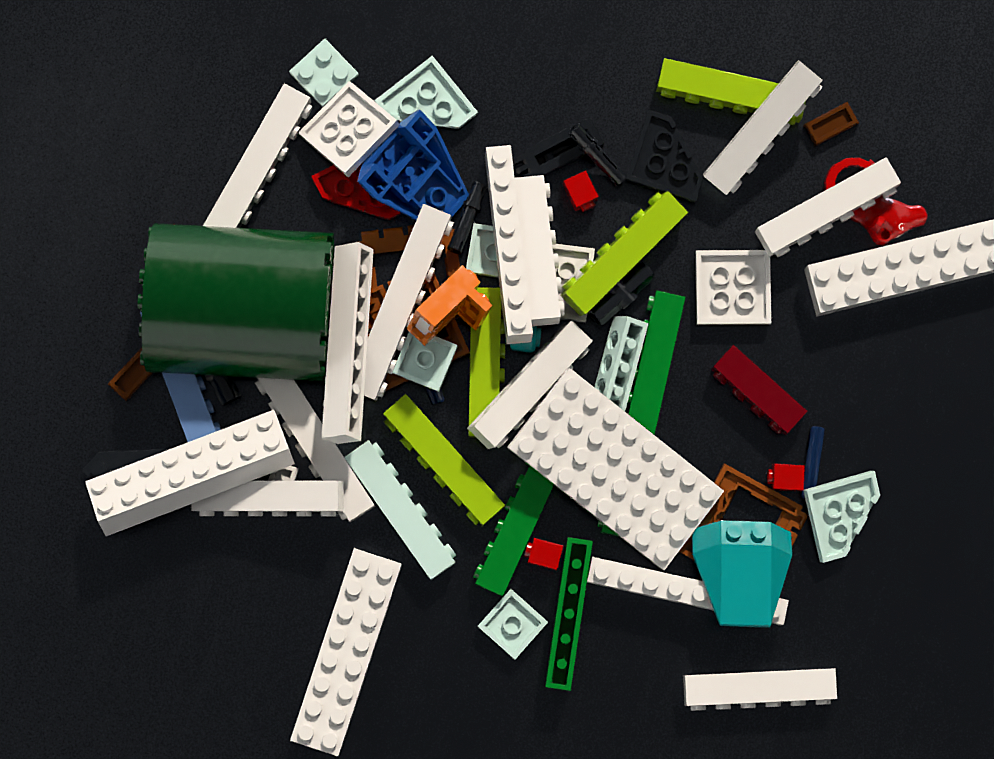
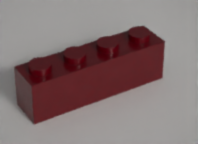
[712,345,807,435]

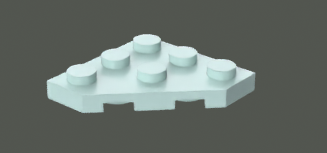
[375,56,478,129]
[803,471,880,563]

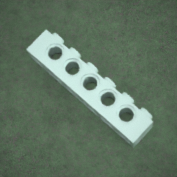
[594,316,648,411]

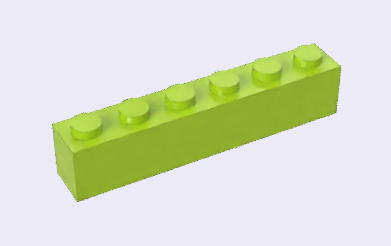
[656,58,806,125]
[560,191,688,316]
[469,287,505,438]
[383,394,505,526]

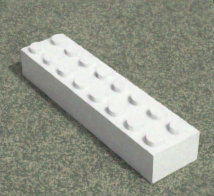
[804,219,994,317]
[85,410,295,536]
[290,548,402,756]

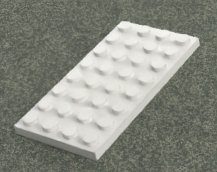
[507,368,724,570]

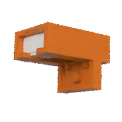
[407,265,493,346]

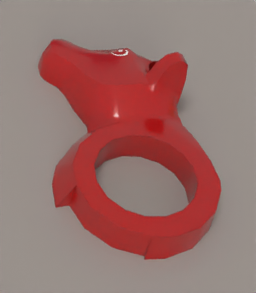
[824,158,928,246]

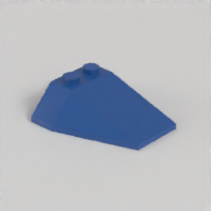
[357,110,469,220]

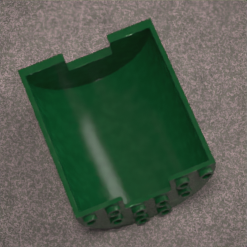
[137,223,335,381]

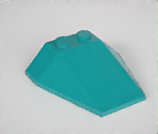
[692,521,792,627]

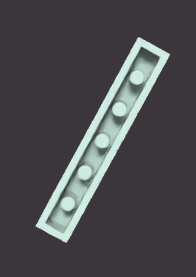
[344,440,456,580]

